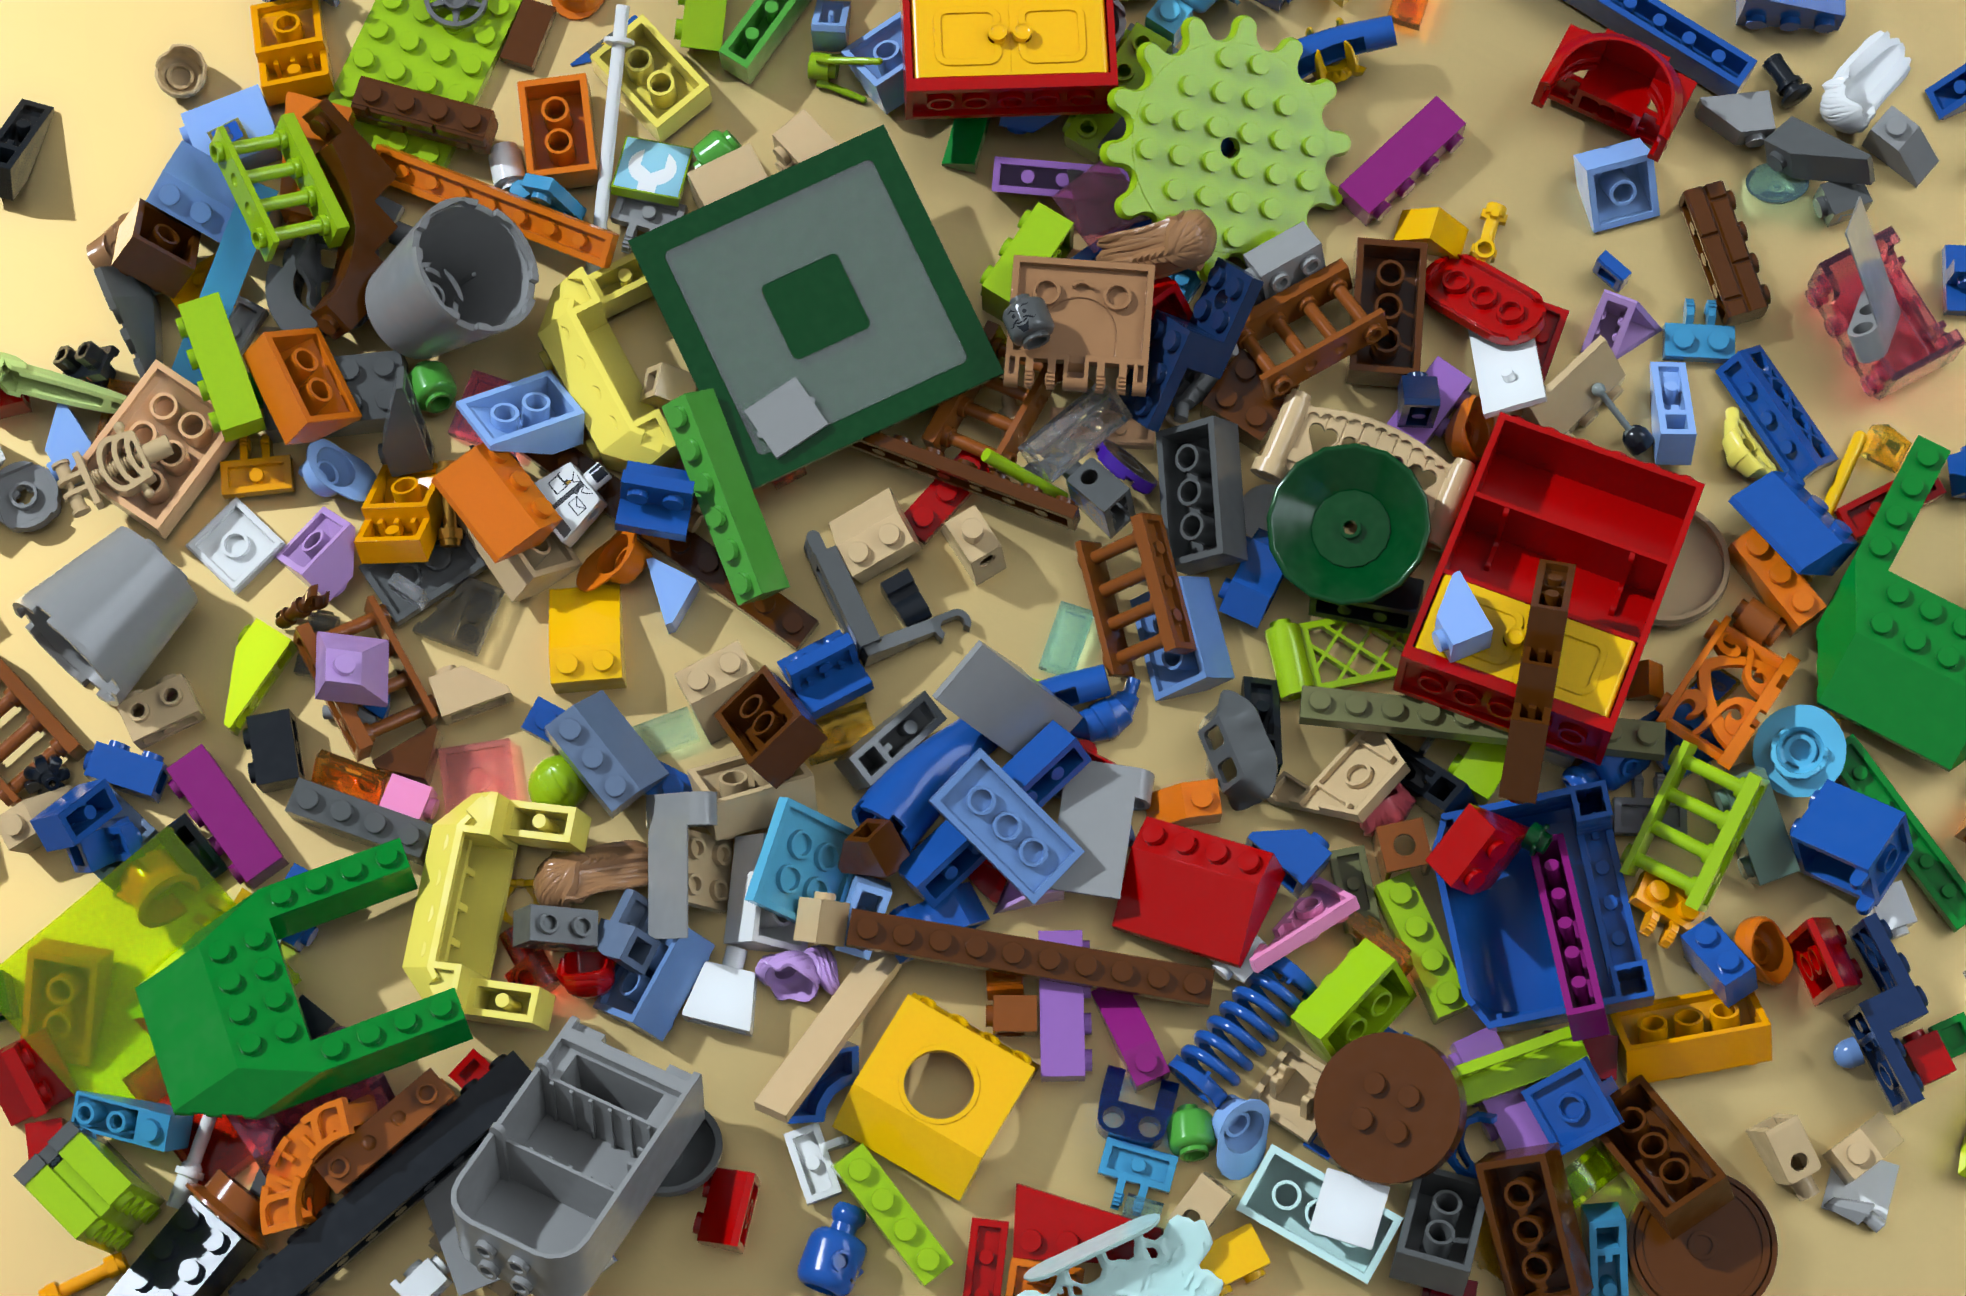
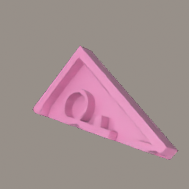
[1249,877,1360,973]

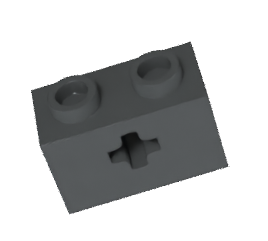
[513,904,598,952]

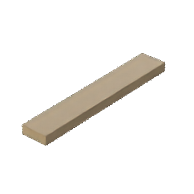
[754,951,903,1123]

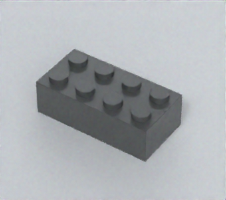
[263,350,409,443]
[1156,416,1248,575]

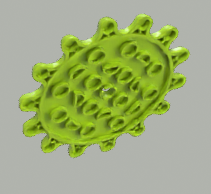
[1099,15,1351,282]

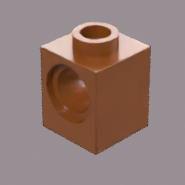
[986,995,1037,1037]

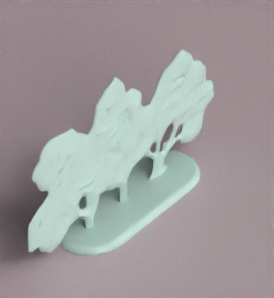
[1017,1213,1224,1296]

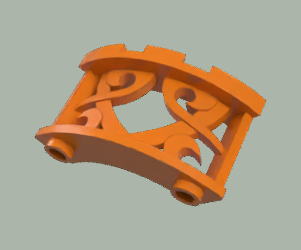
[1655,615,1801,770]
[260,1094,378,1236]

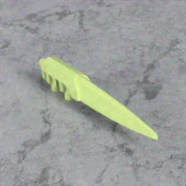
[0,352,128,414]

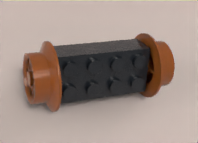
[106,1168,269,1296]

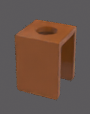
[1371,817,1432,882]

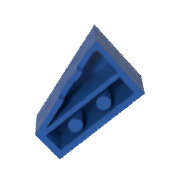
[1736,0,1846,33]

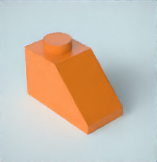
[1146,778,1222,827]

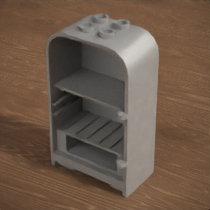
[451,1015,705,1296]

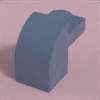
[597,889,660,975]

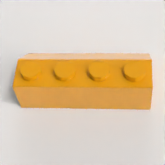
[1607,989,1772,1083]

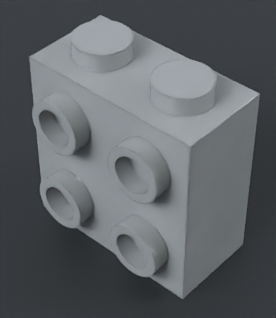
[1243,221,1326,307]

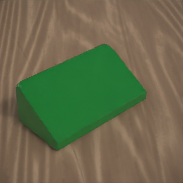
[942,117,991,174]

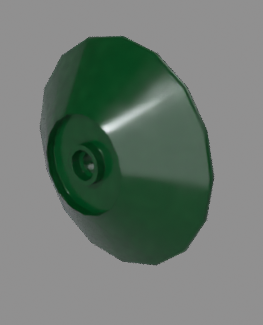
[1266,443,1431,606]

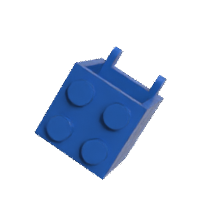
[1790,779,1914,915]

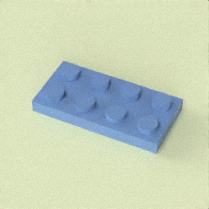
[928,748,1085,904]

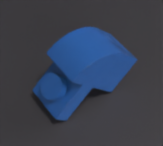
[66,816,145,873]

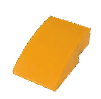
[250,0,335,106]
[354,463,443,564]

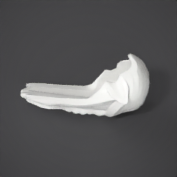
[1820,30,1911,134]

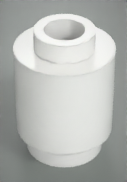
[488,141,527,192]

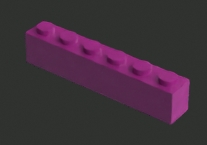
[1531,833,1610,1042]

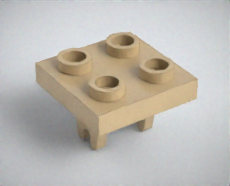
[688,829,733,913]
[1248,1041,1325,1144]

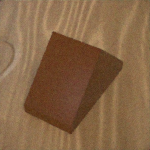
[372,724,443,786]

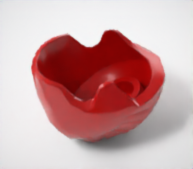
[556,951,615,1000]

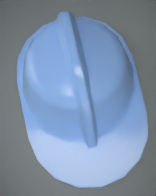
[298,439,376,502]
[1212,1094,1270,1180]

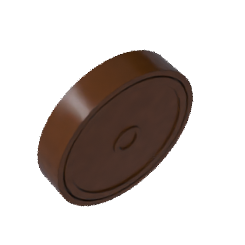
[1314,1032,1467,1184]
[1626,1175,1778,1296]

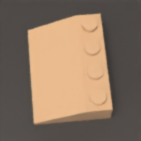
[72,359,240,540]

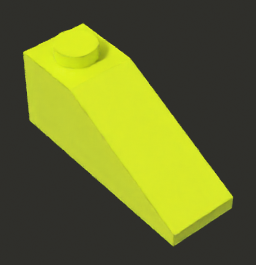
[224,618,297,736]

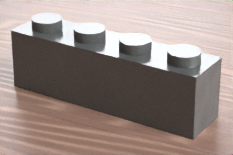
[285,777,433,866]

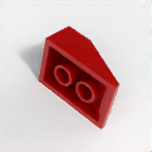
[1425,803,1530,895]
[1786,917,1863,1007]

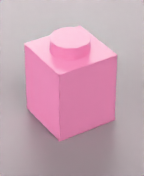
[379,773,440,822]

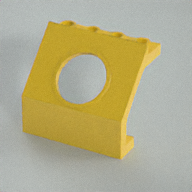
[832,992,1040,1201]

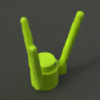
[808,51,883,103]

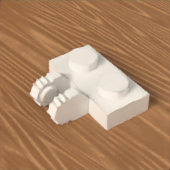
[783,1122,856,1205]

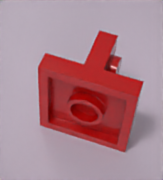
[0,1026,80,1126]

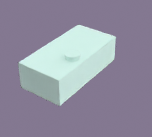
[1236,1144,1404,1284]

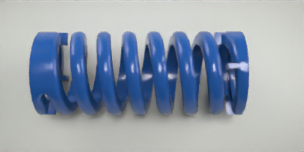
[1168,956,1317,1110]

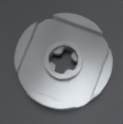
[0,461,62,533]

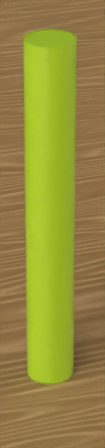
[981,448,1068,498]

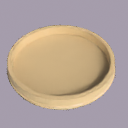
[1653,511,1730,627]

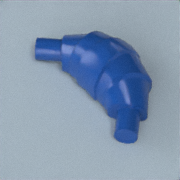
[1070,677,1141,742]

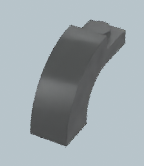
[265,237,326,339]

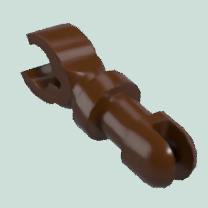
[275,584,330,629]

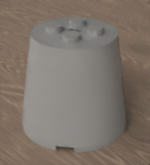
[365,197,539,359]
[12,526,198,706]

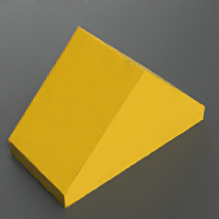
[1393,207,1469,259]

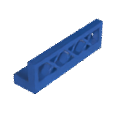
[1715,345,1838,480]

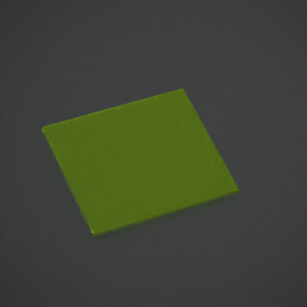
[0,825,302,1140]

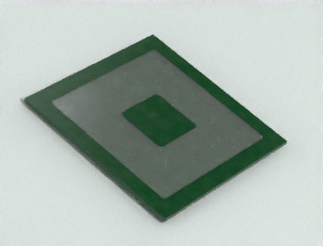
[628,124,1004,490]

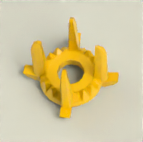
[1305,17,1367,83]

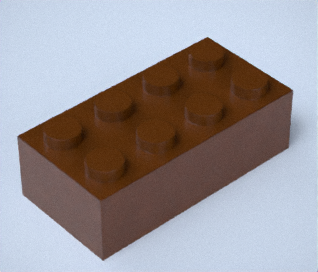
[1346,237,1428,388]
[1591,1074,1735,1240]
[1474,1142,1594,1296]

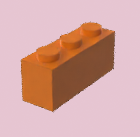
[1728,528,1827,638]

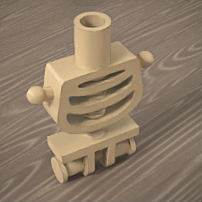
[51,422,175,518]

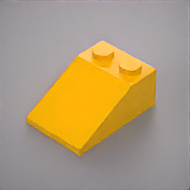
[549,584,627,694]

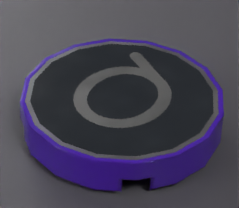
[1095,439,1157,494]

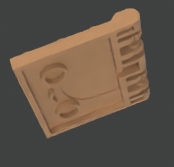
[1003,255,1155,397]

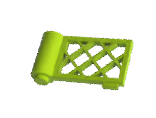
[1264,618,1410,702]

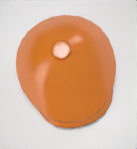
[1444,394,1494,464]
[1733,916,1794,986]

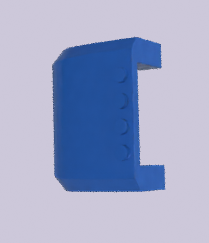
[1432,780,1655,1032]

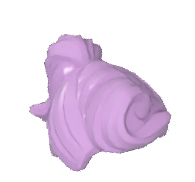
[755,945,840,1002]

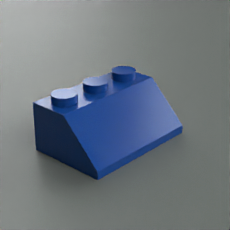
[1728,471,1859,576]

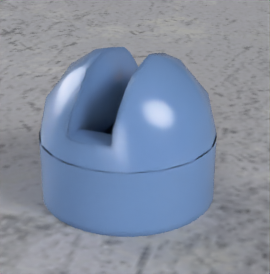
[1833,1036,1865,1069]

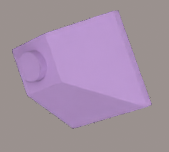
[275,506,355,602]
[315,631,389,707]

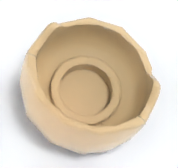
[154,44,208,98]

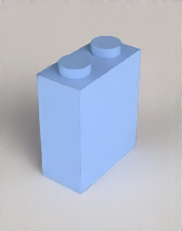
[179,84,282,170]

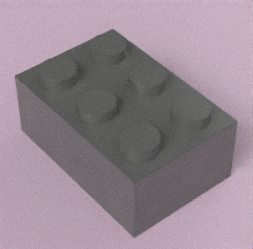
[1389,1169,1485,1296]

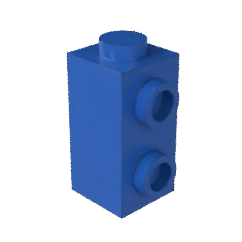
[83,740,170,804]

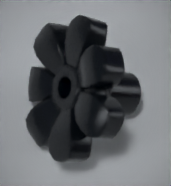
[23,755,70,795]

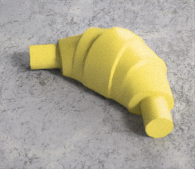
[1722,407,1777,480]

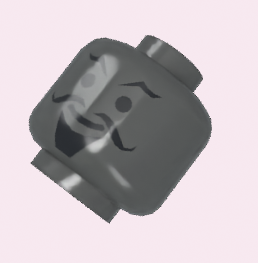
[1002,294,1055,350]

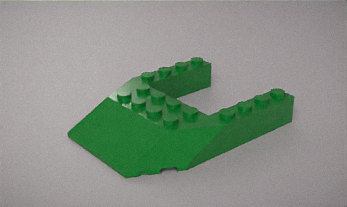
[1816,435,1966,772]
[135,838,473,1120]

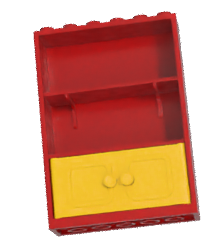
[900,0,1118,120]
[1392,412,1705,766]

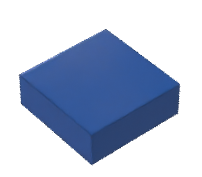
[1593,250,1632,293]

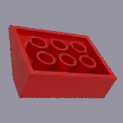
[1112,816,1286,968]

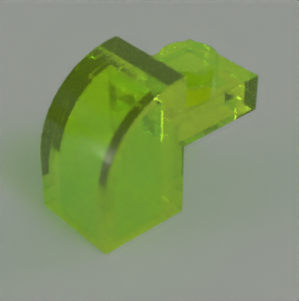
[1565,1145,1618,1210]

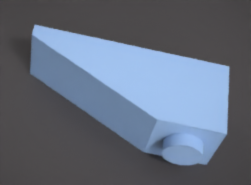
[1649,361,1697,465]

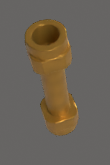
[436,460,463,548]

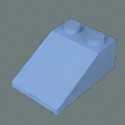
[456,370,585,455]

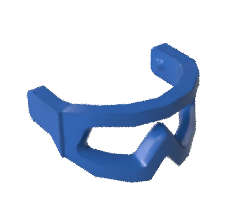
[1447,1111,1497,1179]

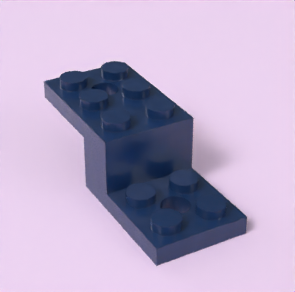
[1114,257,1264,432]
[1843,913,1929,1115]

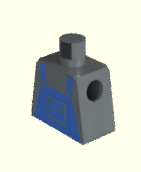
[1059,457,1136,539]

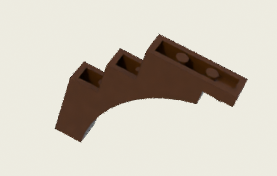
[302,98,398,340]
[1498,559,1576,804]

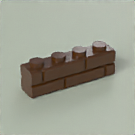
[351,76,499,155]
[1679,180,1771,326]

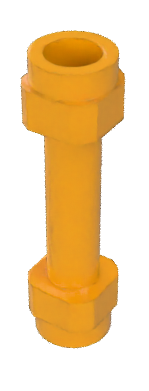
[38,1251,130,1296]

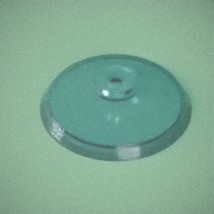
[1746,163,1809,204]

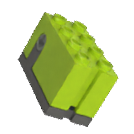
[13,1120,166,1254]

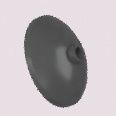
[653,1110,723,1197]

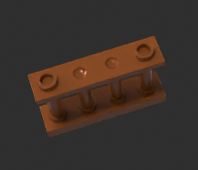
[1236,258,1389,401]
[921,320,1064,475]
[1075,512,1197,678]
[293,594,440,762]
[0,657,88,807]
[313,1067,458,1196]

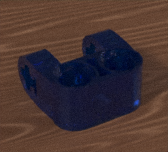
[1096,1065,1180,1149]

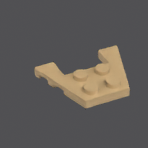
[1266,729,1411,823]

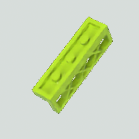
[1454,1026,1591,1107]

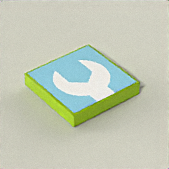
[611,136,693,207]

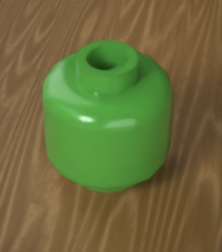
[693,130,742,168]
[408,361,457,413]
[1166,1104,1217,1162]

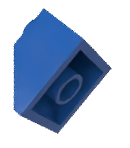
[1245,829,1332,899]

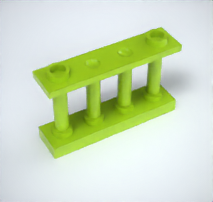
[209,112,350,262]
[1619,740,1770,912]

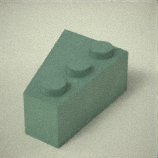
[1704,763,1800,886]

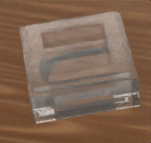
[387,573,429,610]

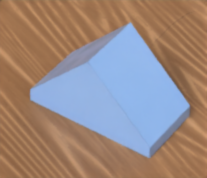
[811,0,851,52]
[646,557,700,634]

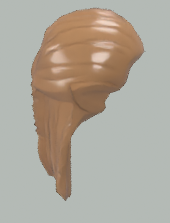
[1096,209,1217,280]
[533,840,648,908]

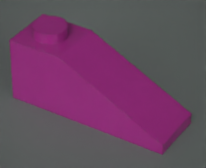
[1091,989,1170,1093]

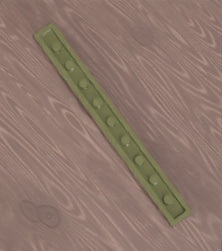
[1299,685,1666,762]

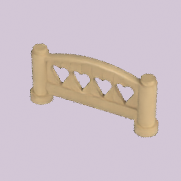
[1250,389,1476,553]

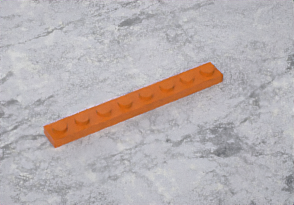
[375,144,619,268]

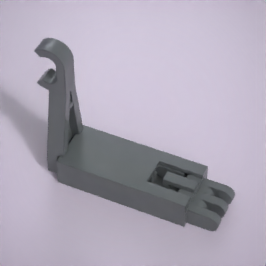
[804,530,971,667]

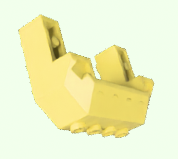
[538,253,681,473]
[402,791,592,1031]

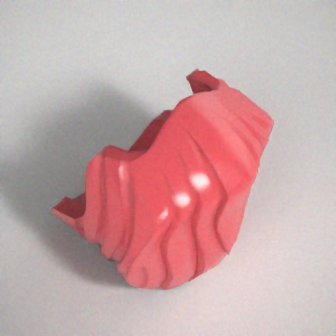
[1357,783,1417,837]

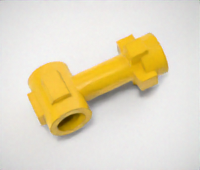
[1469,202,1508,265]

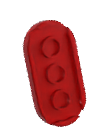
[1425,254,1547,346]

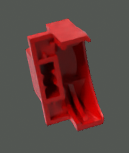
[1531,24,1697,162]

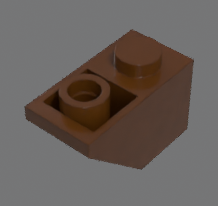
[838,818,910,877]

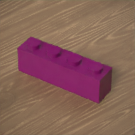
[1338,96,1466,226]
[166,744,289,889]

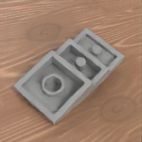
[932,640,1083,756]

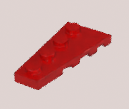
[1013,1183,1164,1263]

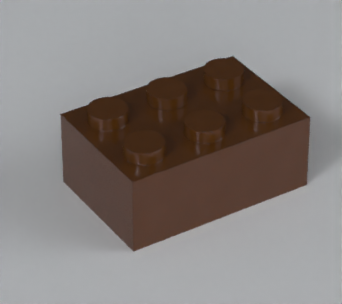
[714,665,828,789]

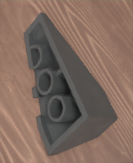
[93,266,163,378]

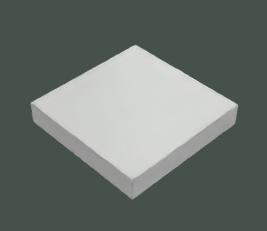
[185,497,286,596]

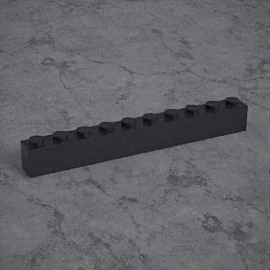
[228,1051,532,1296]

